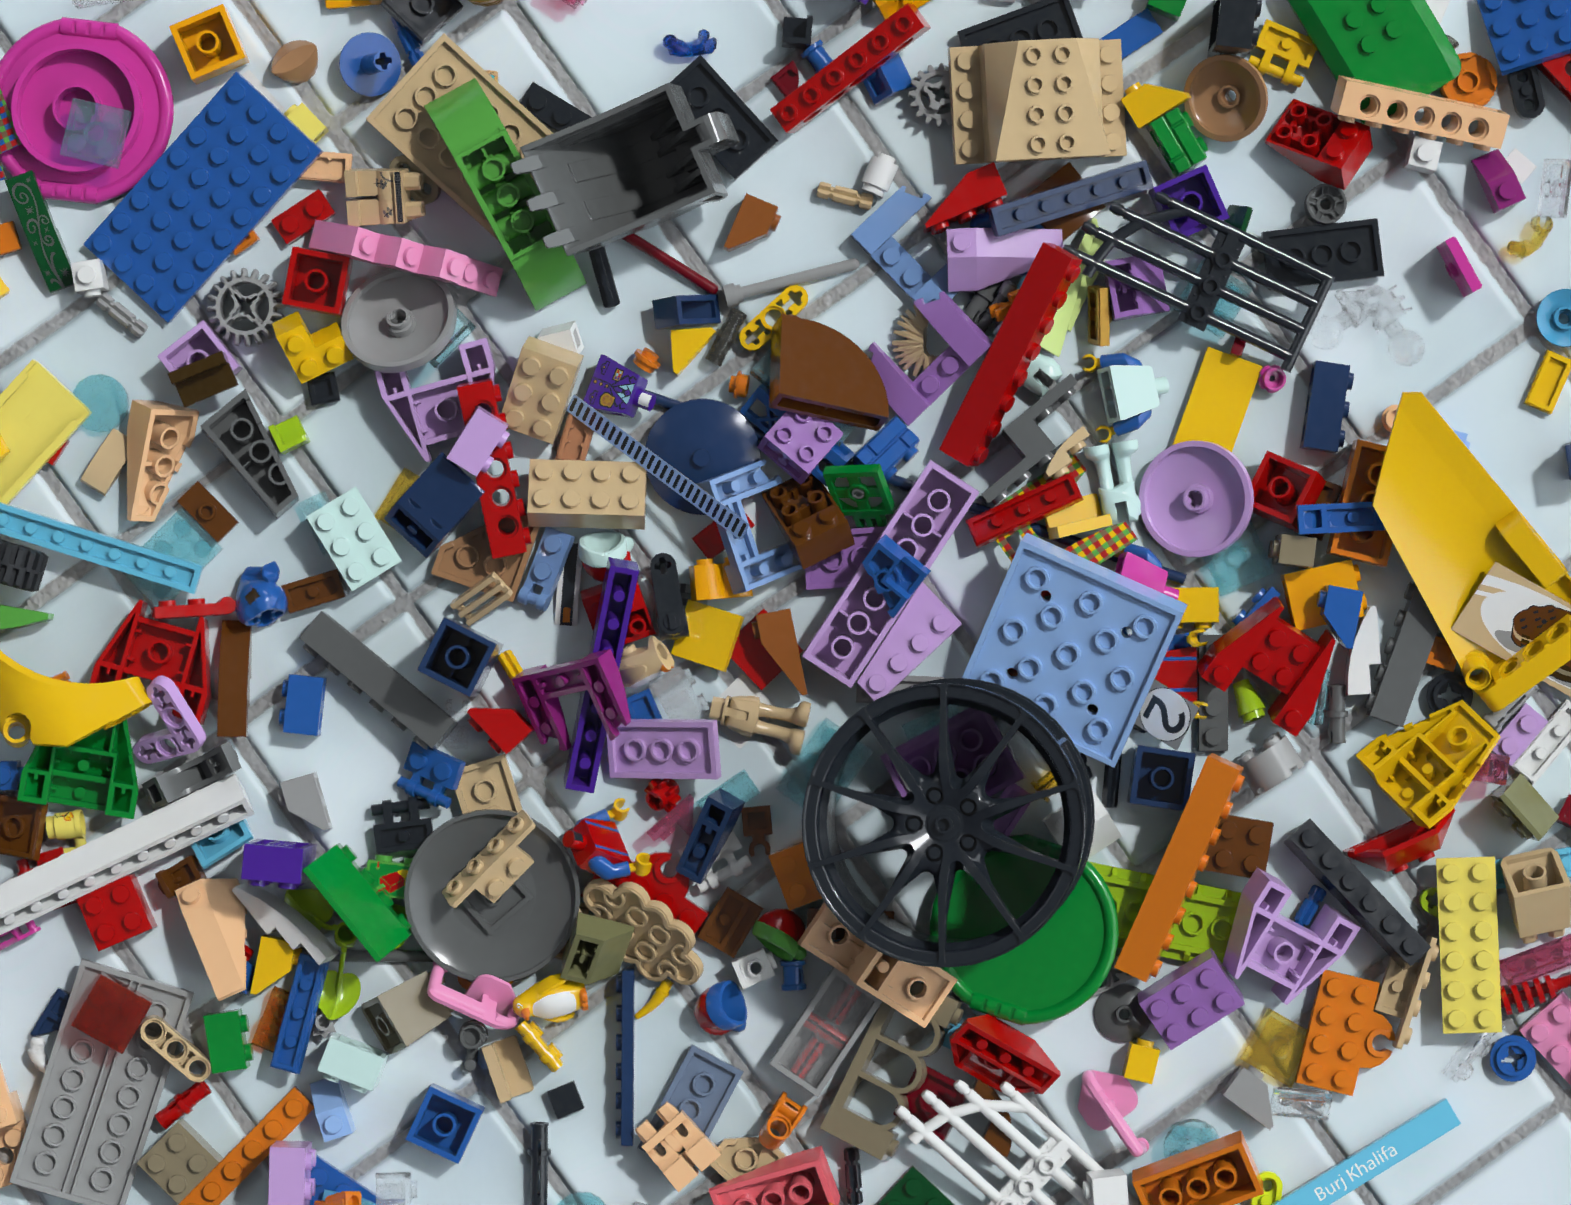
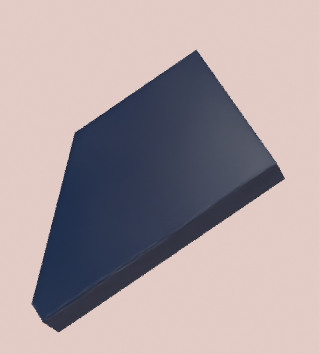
[30,987,70,1036]

